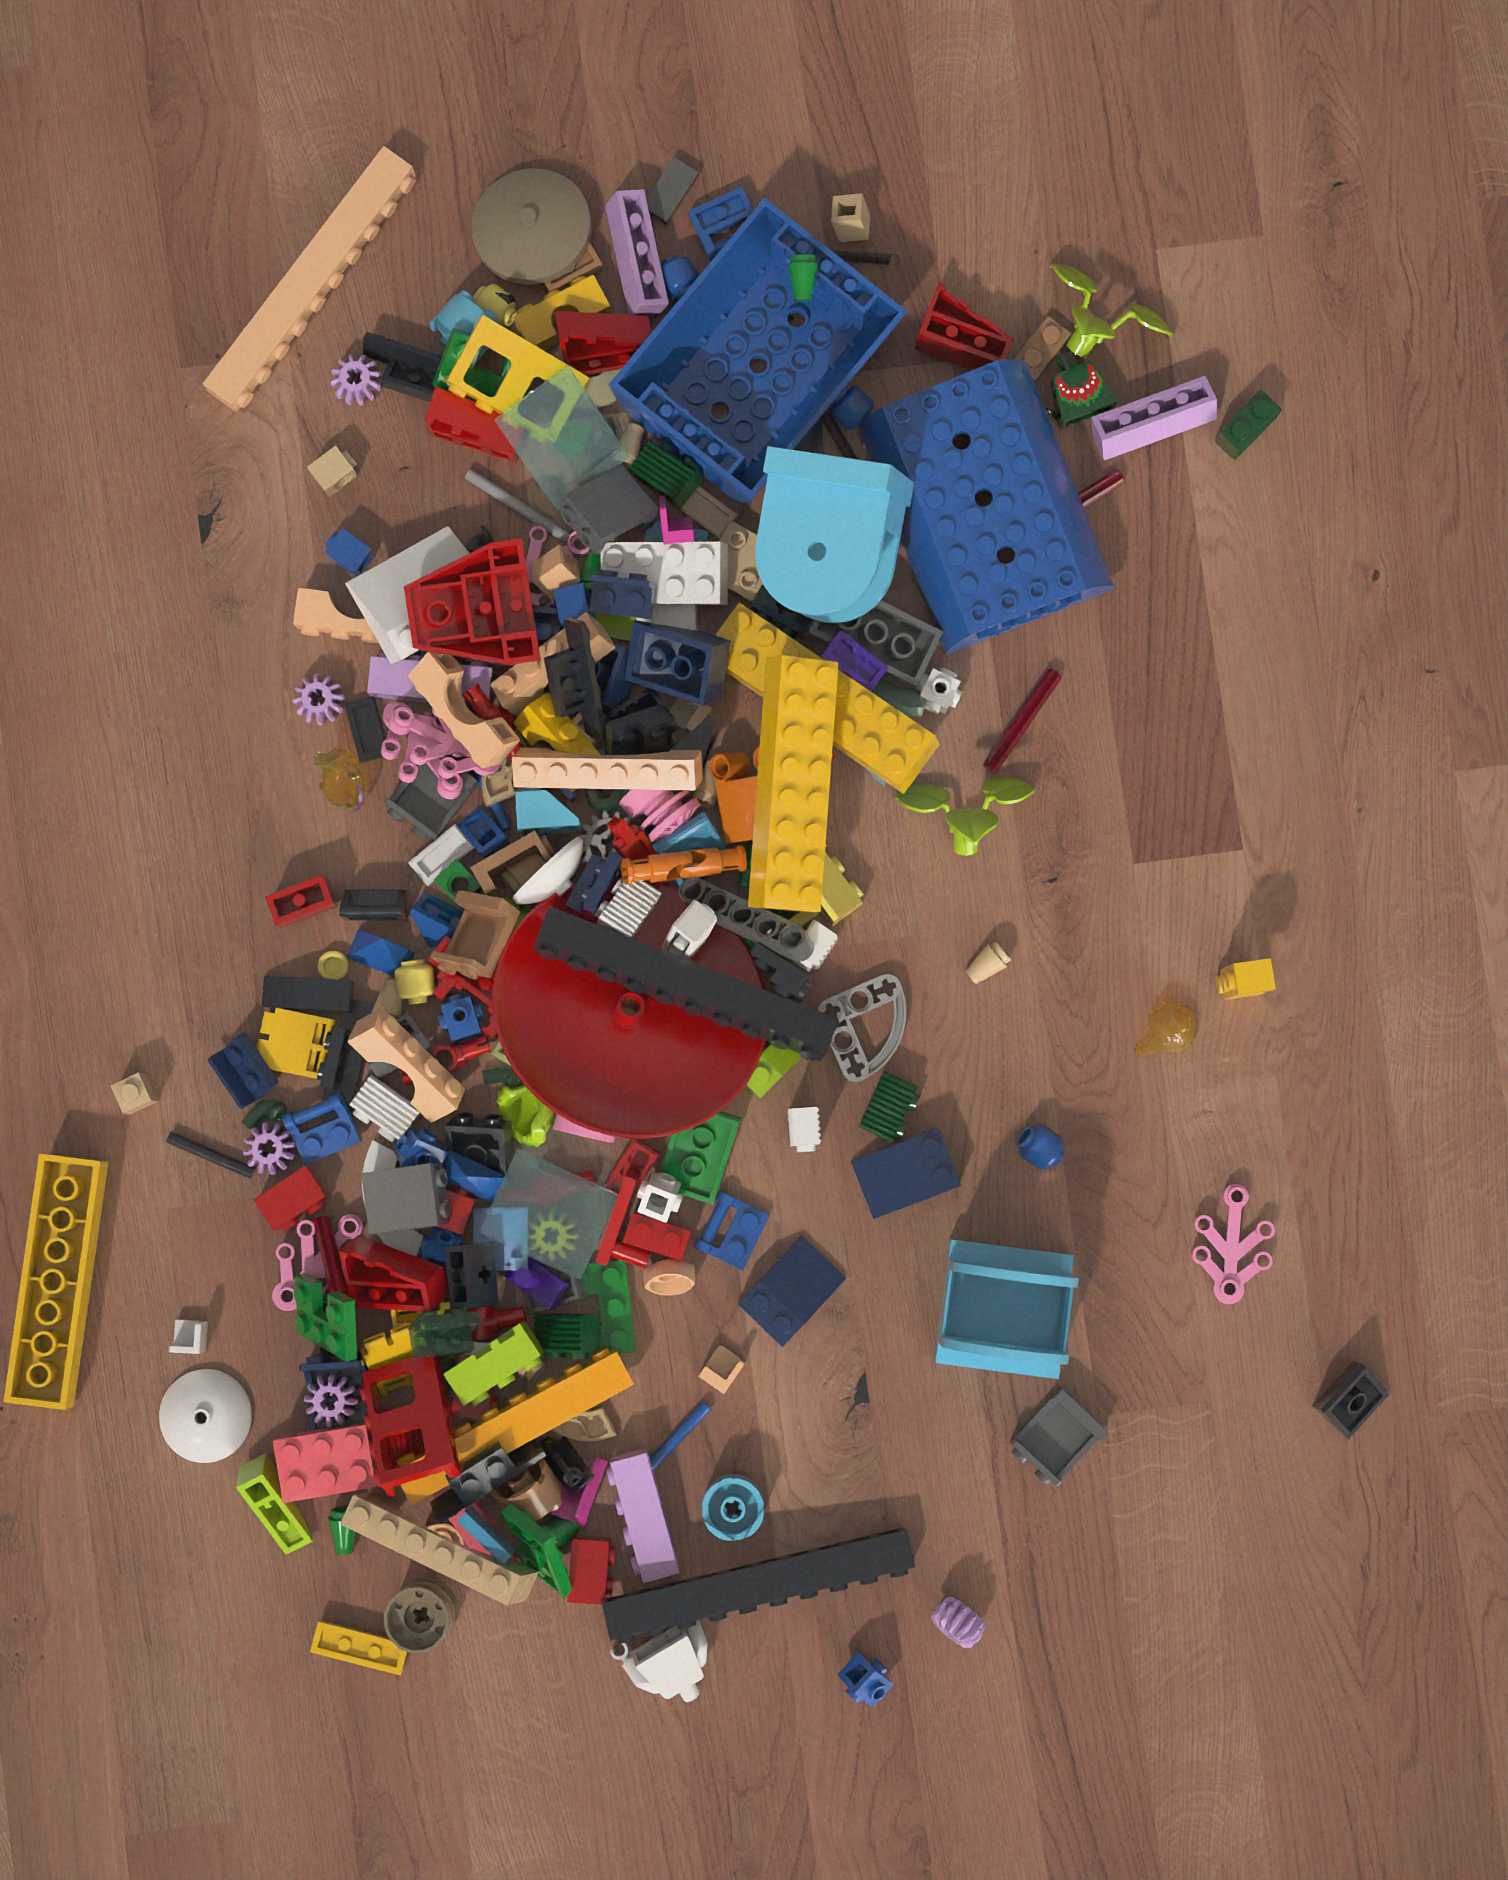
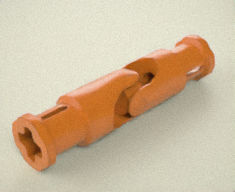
[621,845,747,885]

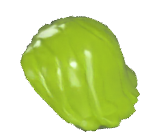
[496,1085,556,1148]

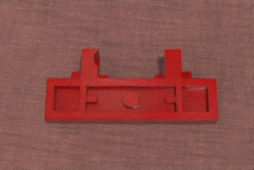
[427,936,497,1039]

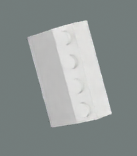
[345,526,469,664]

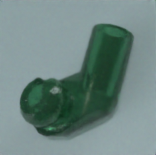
[241,1100,287,1130]

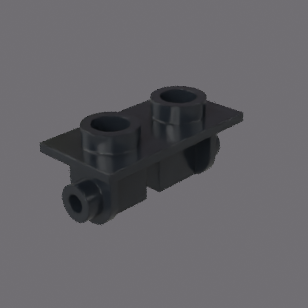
[541,1436,595,1497]

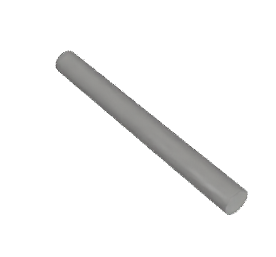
[465,468,571,543]

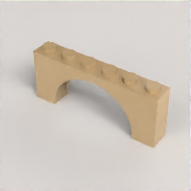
[340,1492,539,1606]

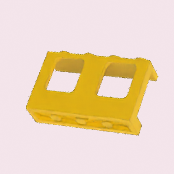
[444,315,589,445]

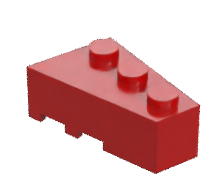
[915,282,1014,370]
[555,311,651,375]
[424,386,527,463]
[339,1235,449,1312]

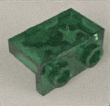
[408,1308,480,1358]

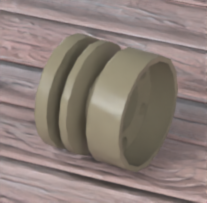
[384,1578,458,1654]

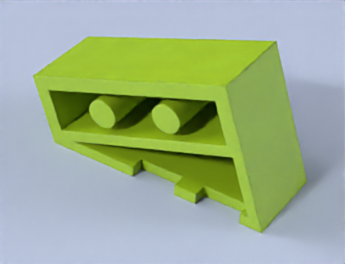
[443,1320,545,1406]

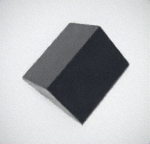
[1312,1361,1390,1440]

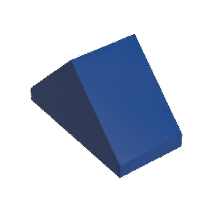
[457,807,511,859]

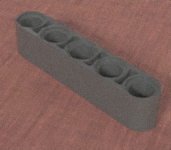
[679,877,814,962]

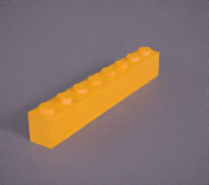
[394,1347,634,1505]

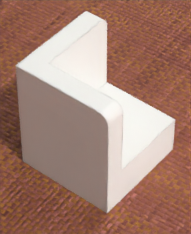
[169,1319,208,1354]

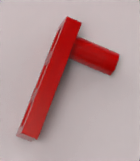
[595,1170,651,1269]

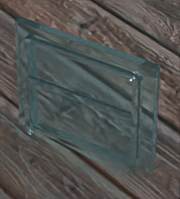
[494,366,629,511]
[479,1148,618,1280]

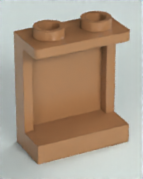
[470,830,556,897]
[430,890,520,979]

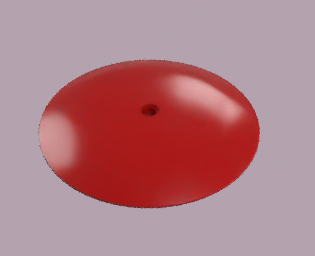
[492,877,765,1139]

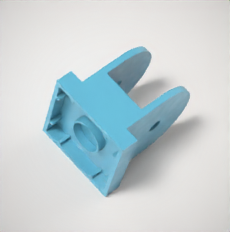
[755,446,914,623]
[934,1239,1079,1379]

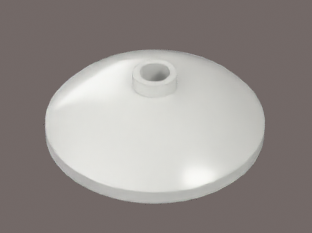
[511,836,583,905]
[159,1369,253,1463]

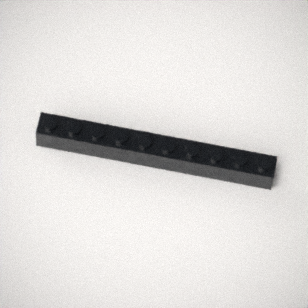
[532,906,838,1062]
[601,1527,915,1644]

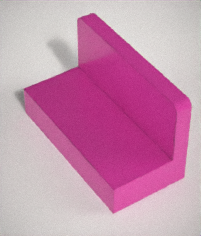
[659,495,694,544]
[550,1457,608,1526]

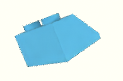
[515,787,583,836]

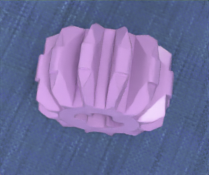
[330,353,382,406]
[292,673,345,726]
[243,1123,296,1175]
[304,1373,358,1427]
[931,1597,986,1648]

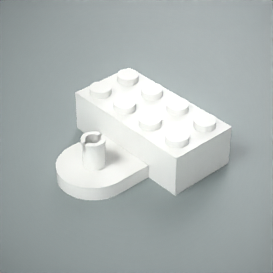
[601,542,728,631]

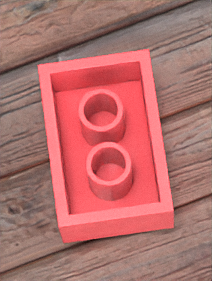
[273,1421,377,1503]

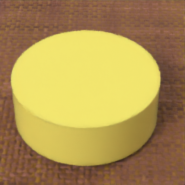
[318,951,350,980]

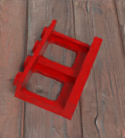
[360,1351,462,1497]

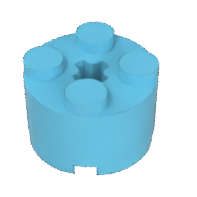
[430,290,499,363]
[702,1474,764,1541]

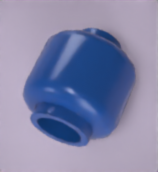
[661,255,699,301]
[830,385,874,430]
[1017,1124,1064,1170]

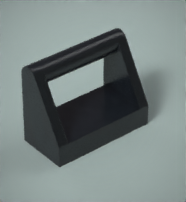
[673,718,716,771]
[339,889,407,921]

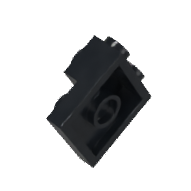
[605,704,678,755]
[750,943,811,1002]
[445,1112,513,1187]

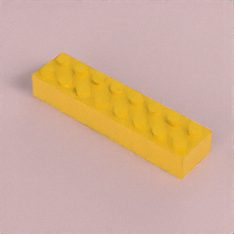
[716,603,940,794]
[748,655,839,912]
[3,1154,109,1410]

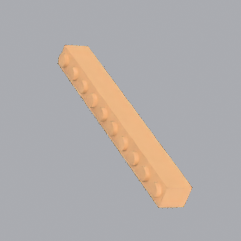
[203,146,416,413]

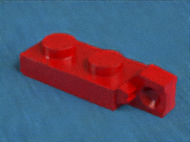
[606,816,666,890]

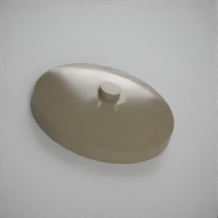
[471,168,592,285]

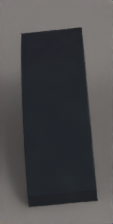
[261,976,354,1013]

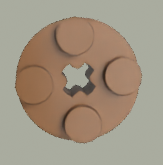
[490,1458,562,1521]

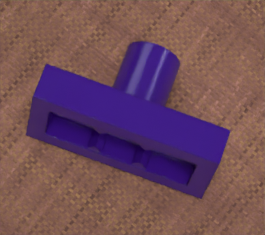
[820,630,889,692]
[504,1253,570,1310]

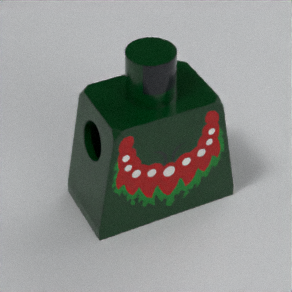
[1050,351,1117,430]

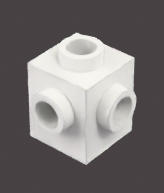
[916,668,962,714]
[637,1172,684,1223]

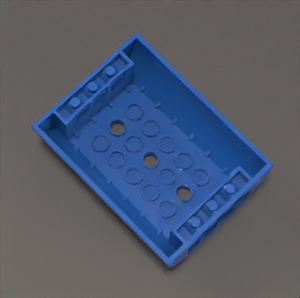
[609,197,907,503]
[859,359,1116,656]

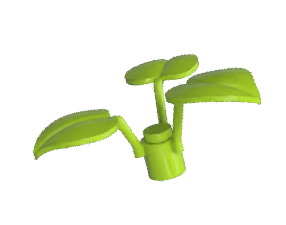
[1049,263,1174,358]
[895,777,1035,856]

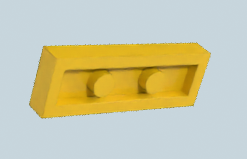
[310,1620,407,1675]

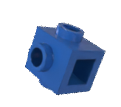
[438,993,485,1042]
[394,1127,448,1167]
[418,1226,464,1281]
[837,1652,894,1707]

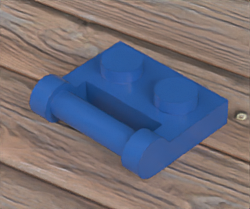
[688,187,754,262]
[282,1091,363,1165]
[693,1191,770,1271]

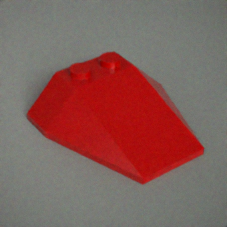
[404,538,541,665]

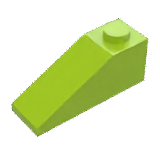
[746,1045,802,1099]
[236,1453,313,1555]

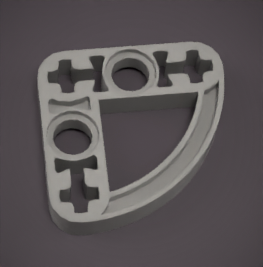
[818,974,906,1082]

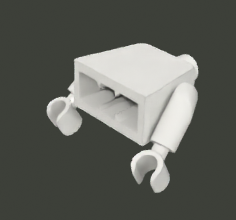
[610,1620,708,1702]

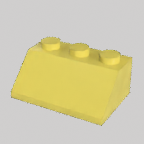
[821,843,863,926]

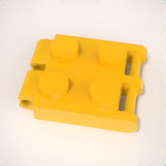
[256,1008,337,1079]
[361,1322,431,1397]

